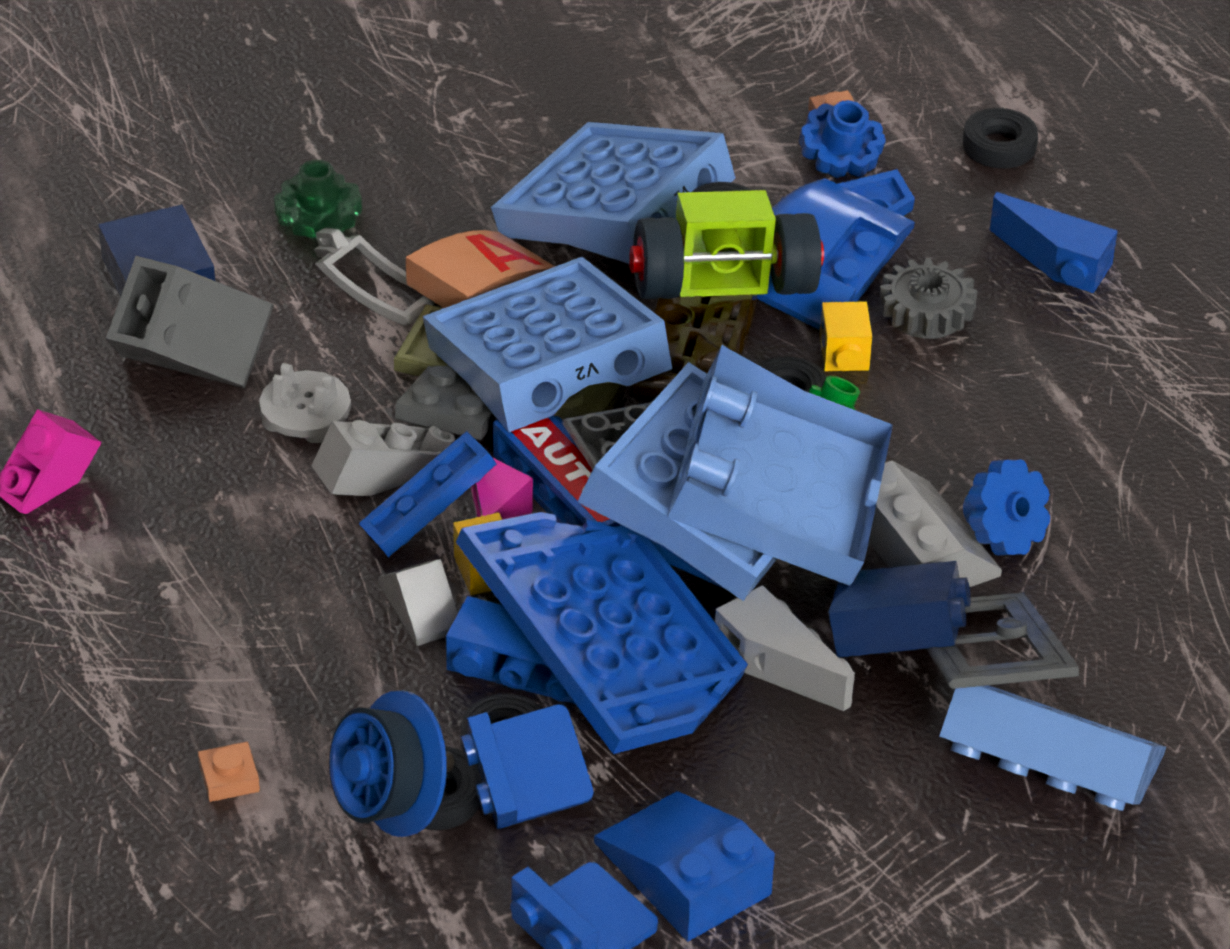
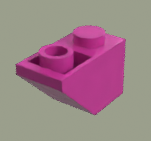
[0,409,102,514]

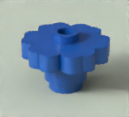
[799,100,886,178]
[963,459,1050,556]

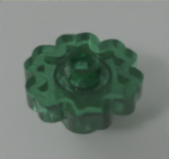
[274,160,362,238]

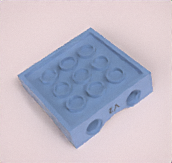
[491,122,735,264]
[423,257,672,433]
[667,345,893,586]
[578,362,777,601]

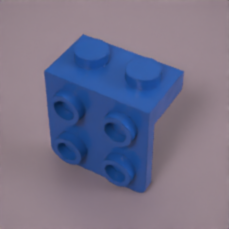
[460,704,593,829]
[510,862,658,949]

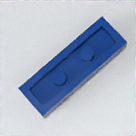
[359,431,497,557]

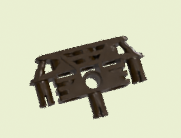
[633,294,757,398]

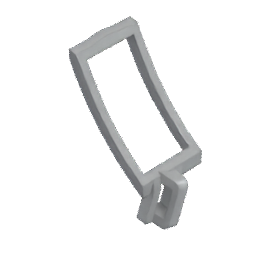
[314,228,435,325]

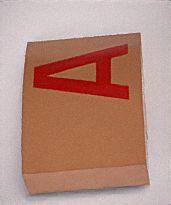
[406,230,555,308]

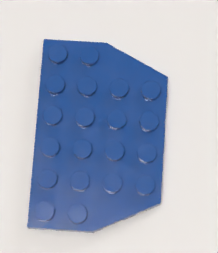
[456,512,748,754]

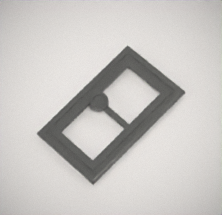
[926,592,1079,689]

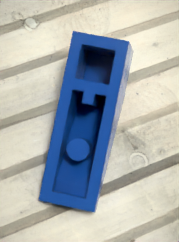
[990,192,1118,294]

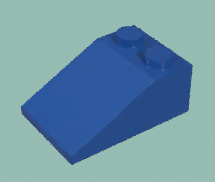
[594,791,775,942]

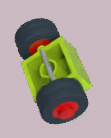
[629,190,824,299]

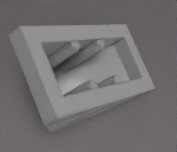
[378,559,458,646]

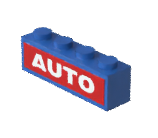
[493,415,623,527]

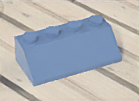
[940,685,1166,811]

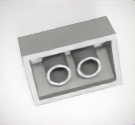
[869,461,1002,587]

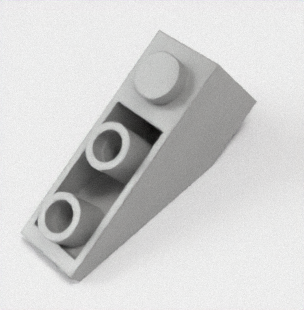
[312,420,455,496]
[715,585,854,711]

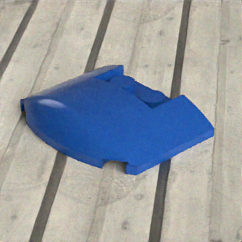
[757,178,915,330]

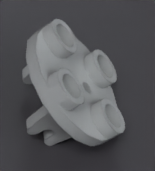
[259,363,351,443]

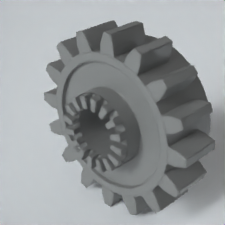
[879,258,977,339]

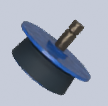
[329,691,454,837]

